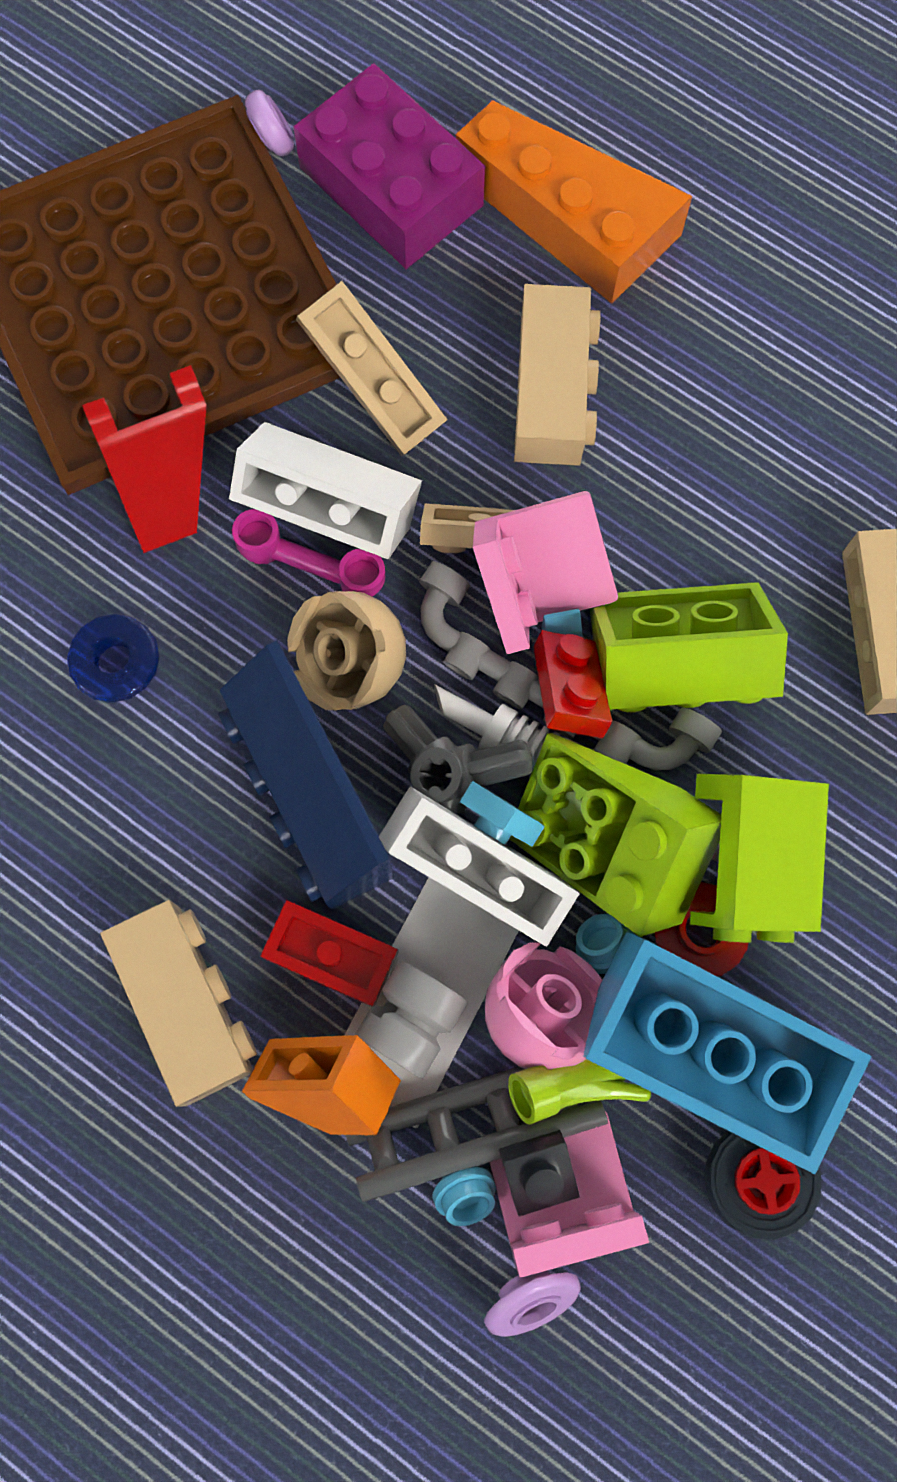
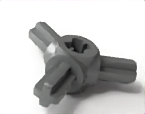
[383,705,533,814]

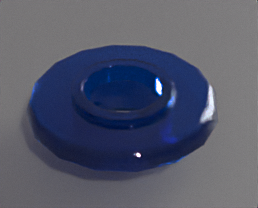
[67,614,160,703]

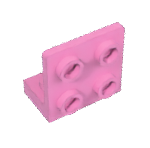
[473,491,618,654]
[490,1111,649,1277]

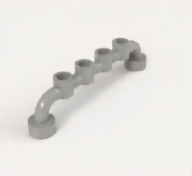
[419,561,722,770]

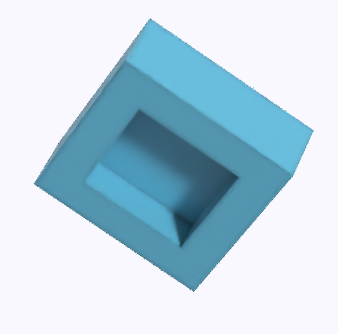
[460,781,545,847]

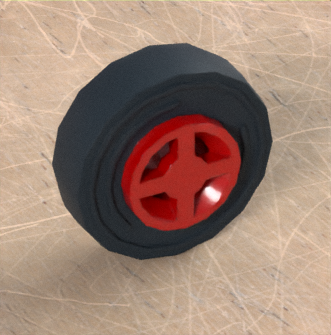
[705,1131,822,1240]

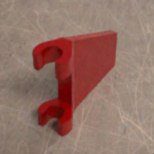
[82,365,206,553]

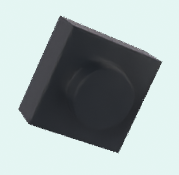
[499,1130,580,1217]

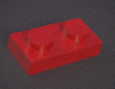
[533,630,612,739]
[260,900,399,1007]

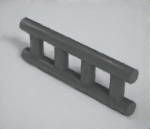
[346,1066,608,1202]

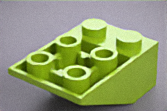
[509,733,721,937]

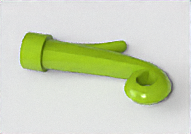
[508,1059,651,1125]

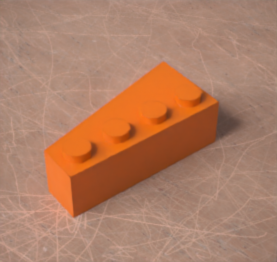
[456,100,692,304]

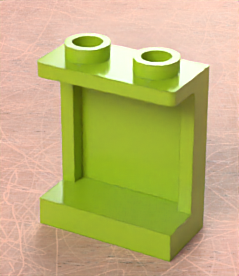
[690,774,829,943]

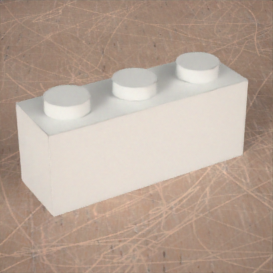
[229,422,422,559]
[379,786,580,947]

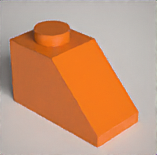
[242,1035,401,1135]

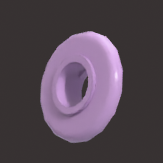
[484,1270,581,1337]

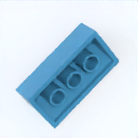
[583,932,872,1174]

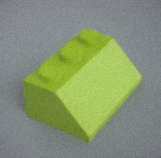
[590,582,788,712]

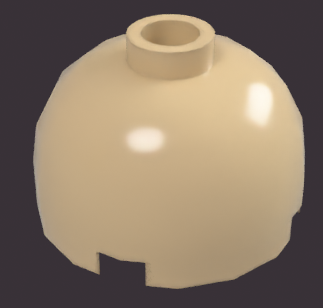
[287,591,406,711]

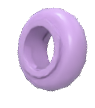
[245,90,294,156]

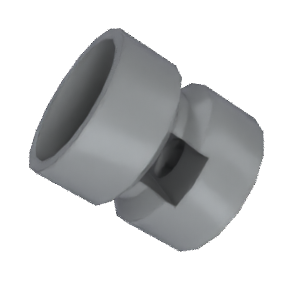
[355,960,468,1079]

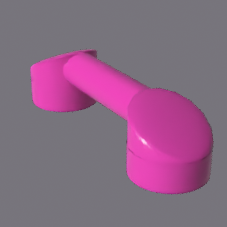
[232,509,385,597]

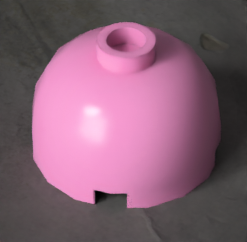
[485,943,602,1069]

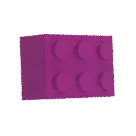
[293,63,485,269]

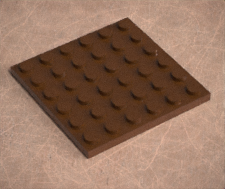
[0,94,340,495]

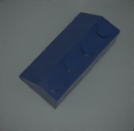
[218,640,394,911]

